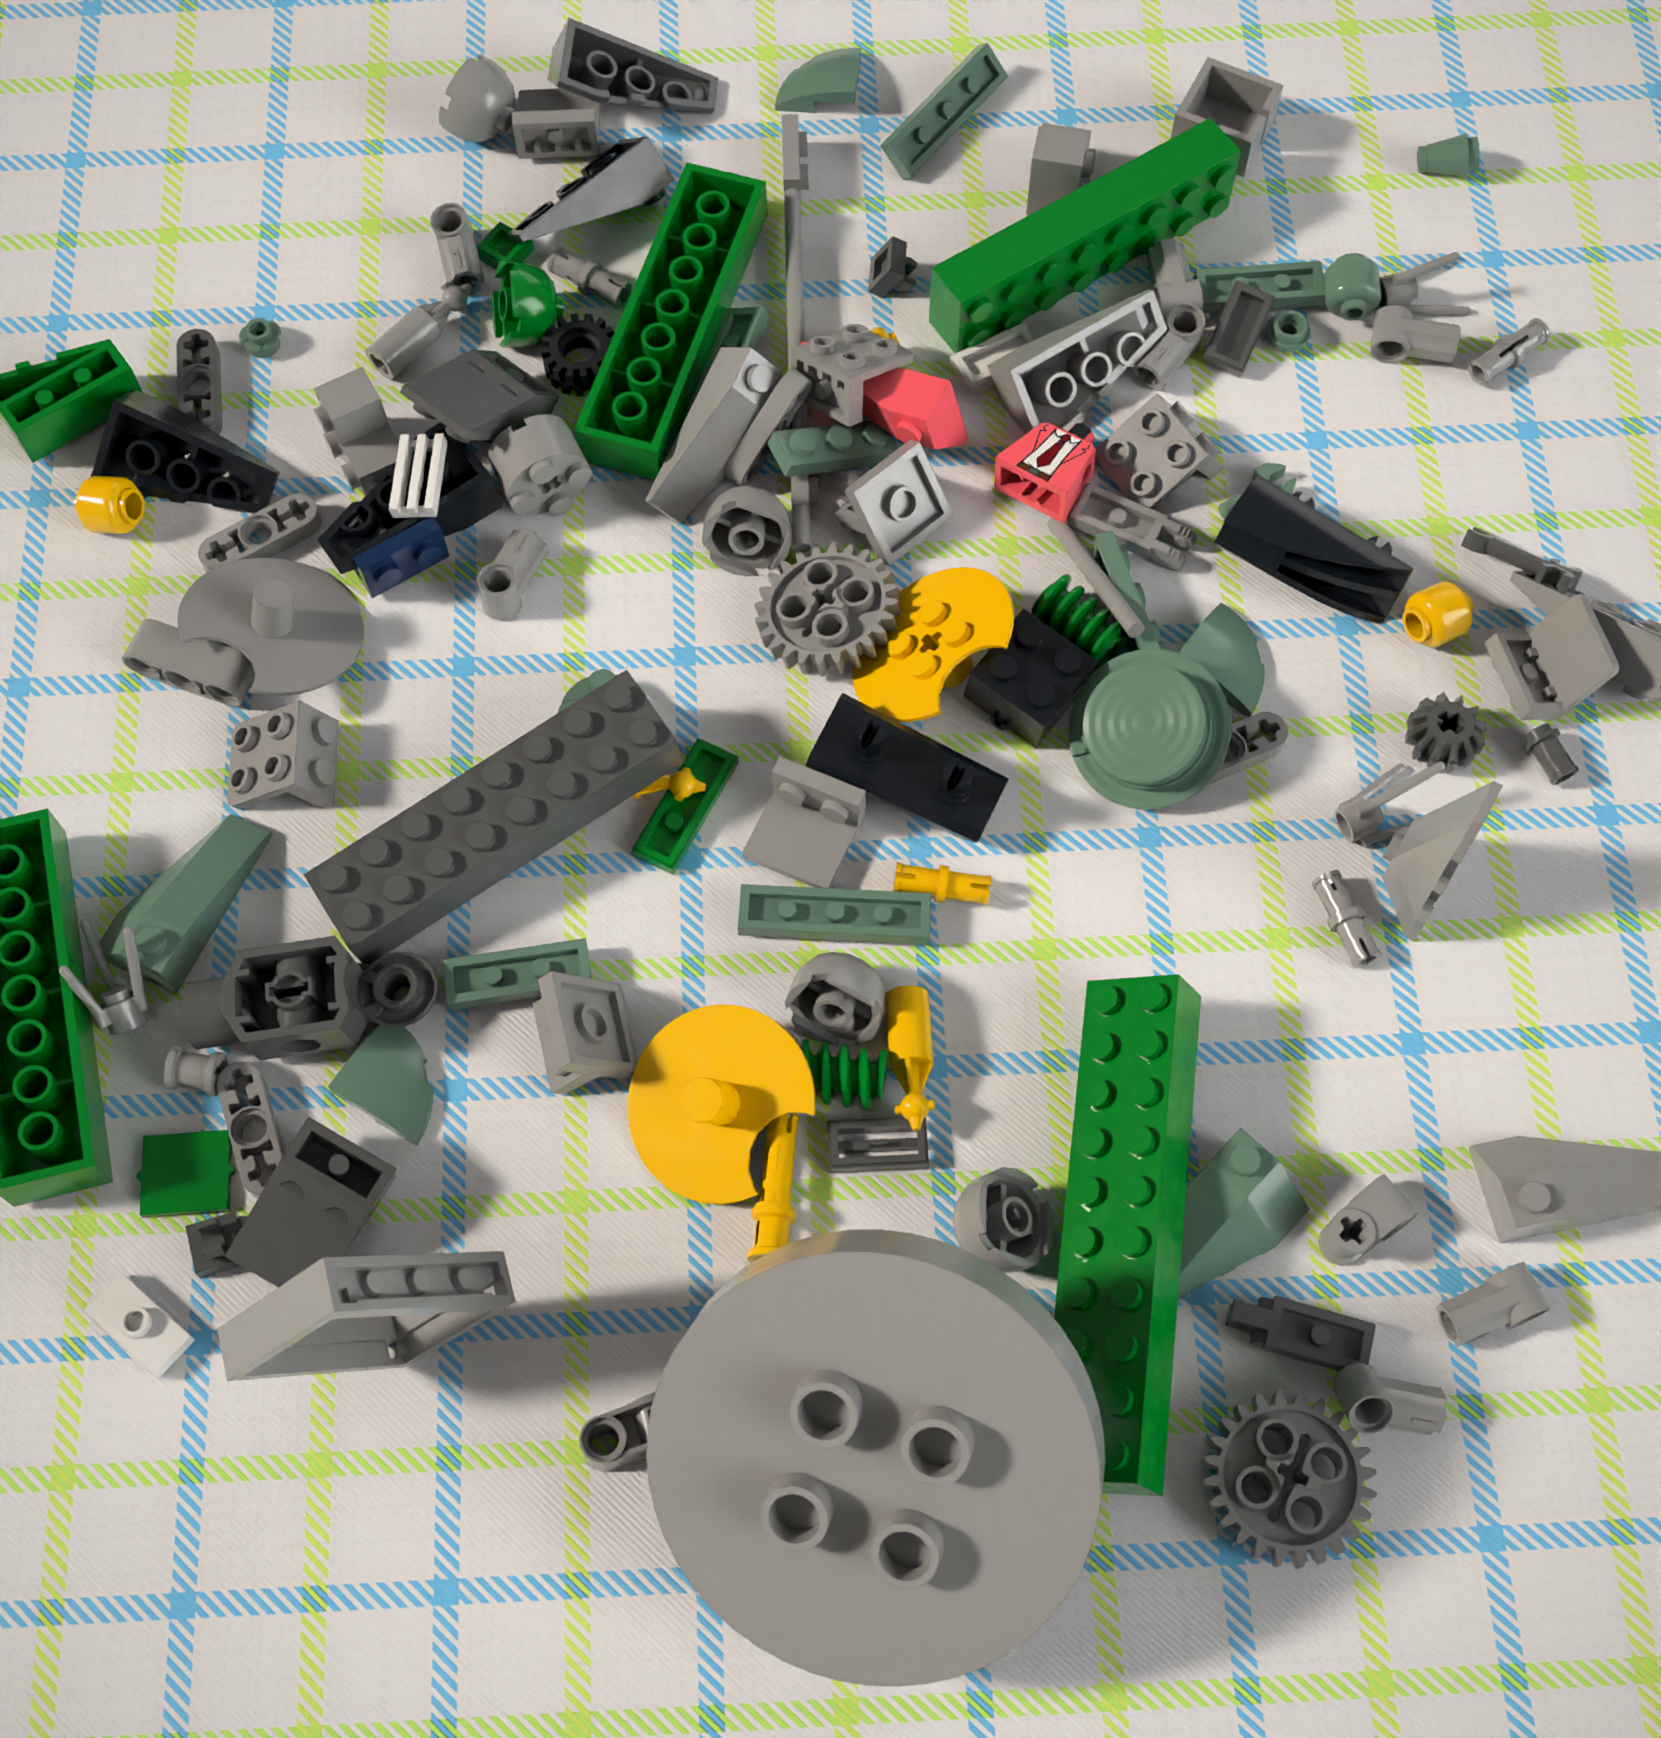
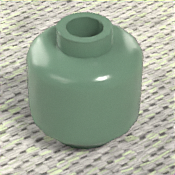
[1324,253,1381,321]

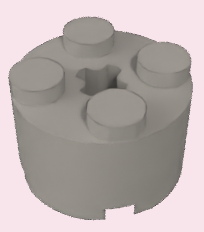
[488,414,593,516]

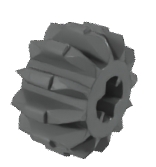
[1405,692,1487,774]

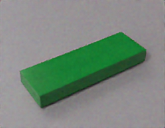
[631,738,739,875]

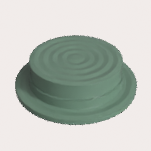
[1069,649,1232,810]

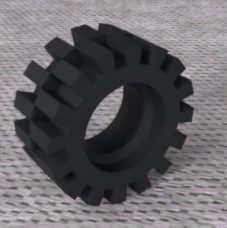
[540,313,614,397]

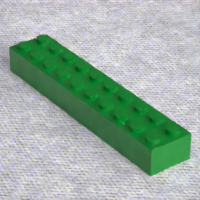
[1054,974,1201,1496]

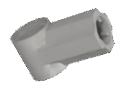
[430,203,485,293]
[1147,238,1203,322]
[1132,303,1205,390]
[1370,305,1461,363]
[477,527,548,621]
[1436,1262,1551,1347]
[1333,1363,1447,1435]

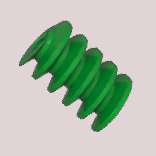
[1031,574,1129,673]
[799,1039,888,1110]

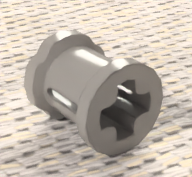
[164,1045,227,1096]

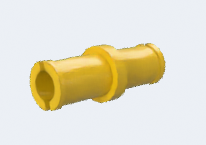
[893,862,991,905]

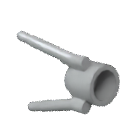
[1379,252,1471,315]
[1334,762,1445,847]
[59,919,151,1035]

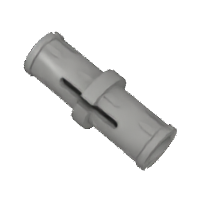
[548,247,632,308]
[1468,318,1550,385]
[1312,870,1382,968]

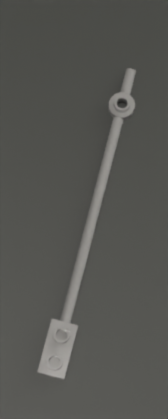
[782,114,818,553]

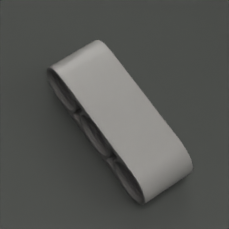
[122,619,255,707]

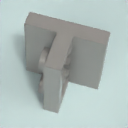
[835,440,954,566]
[532,971,637,1095]

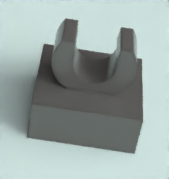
[868,236,918,298]
[185,1211,242,1278]

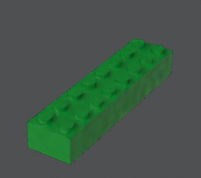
[929,118,1241,354]
[573,162,768,480]
[0,808,113,1207]

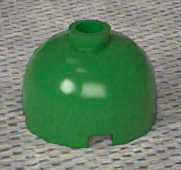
[492,260,564,348]

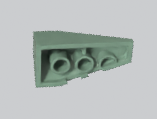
[99,814,273,994]
[1178,1128,1310,1300]

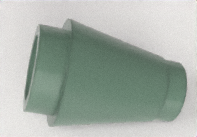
[1417,133,1479,176]

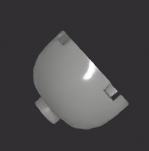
[439,54,516,142]
[702,485,792,576]
[785,952,885,1046]
[953,1167,1055,1273]

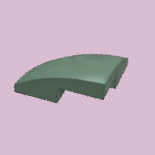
[775,48,861,113]
[1178,602,1265,717]
[328,1025,434,1146]

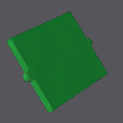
[136,1130,236,1218]

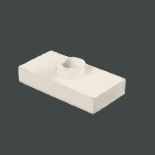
[83,1271,196,1379]

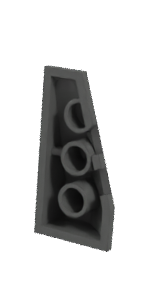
[548,18,719,114]

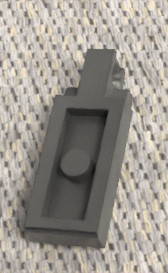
[1225,1296,1376,1371]

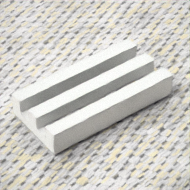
[389,433,448,518]

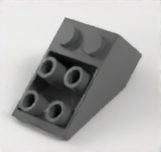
[400,349,560,444]
[225,1117,397,1287]

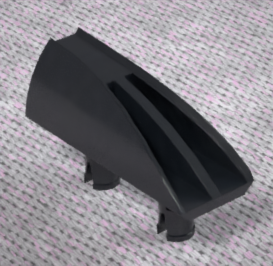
[1214,475,1414,623]
[806,693,1009,843]

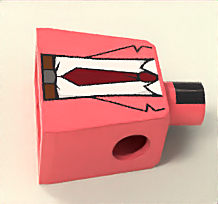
[994,423,1096,523]

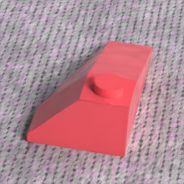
[800,341,968,449]

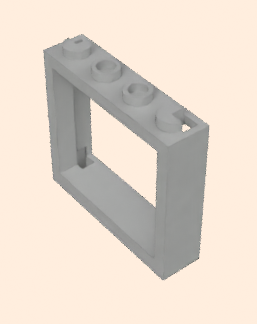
[217,1251,516,1381]

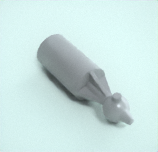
[365,282,472,380]

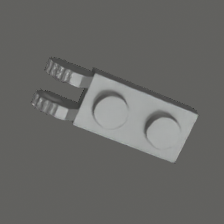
[1067,483,1197,571]

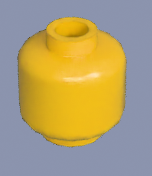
[74,476,145,534]
[1402,581,1473,648]

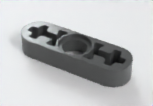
[176,329,222,434]

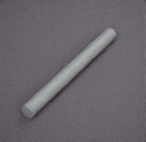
[1047,517,1145,638]

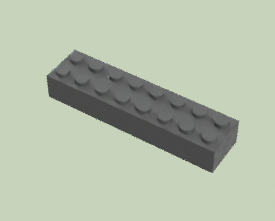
[303,670,685,964]

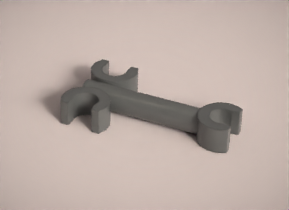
[1461,527,1583,594]

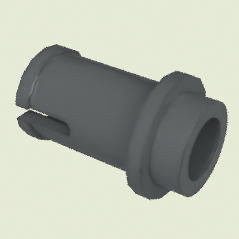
[1524,723,1579,785]

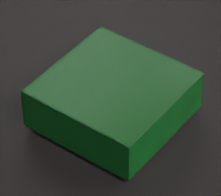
[477,222,534,269]

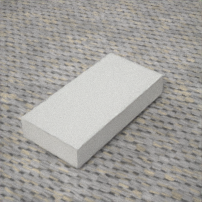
[949,323,1035,396]

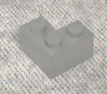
[1026,123,1097,215]
[313,367,399,497]

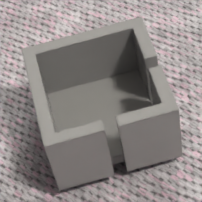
[1171,57,1284,177]

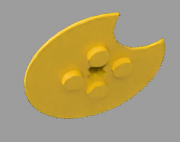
[852,567,1014,722]
[627,1004,815,1204]

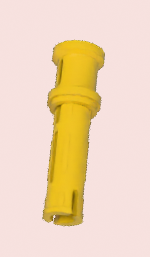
[747,1113,799,1263]

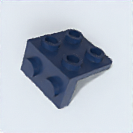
[353,517,450,598]

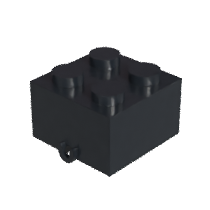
[963,608,1098,748]

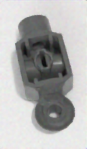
[182,936,438,1061]

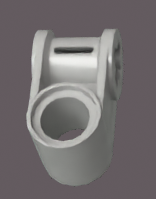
[1318,1174,1418,1266]
[579,1392,655,1472]

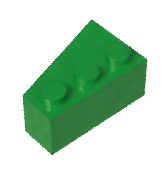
[0,339,143,463]

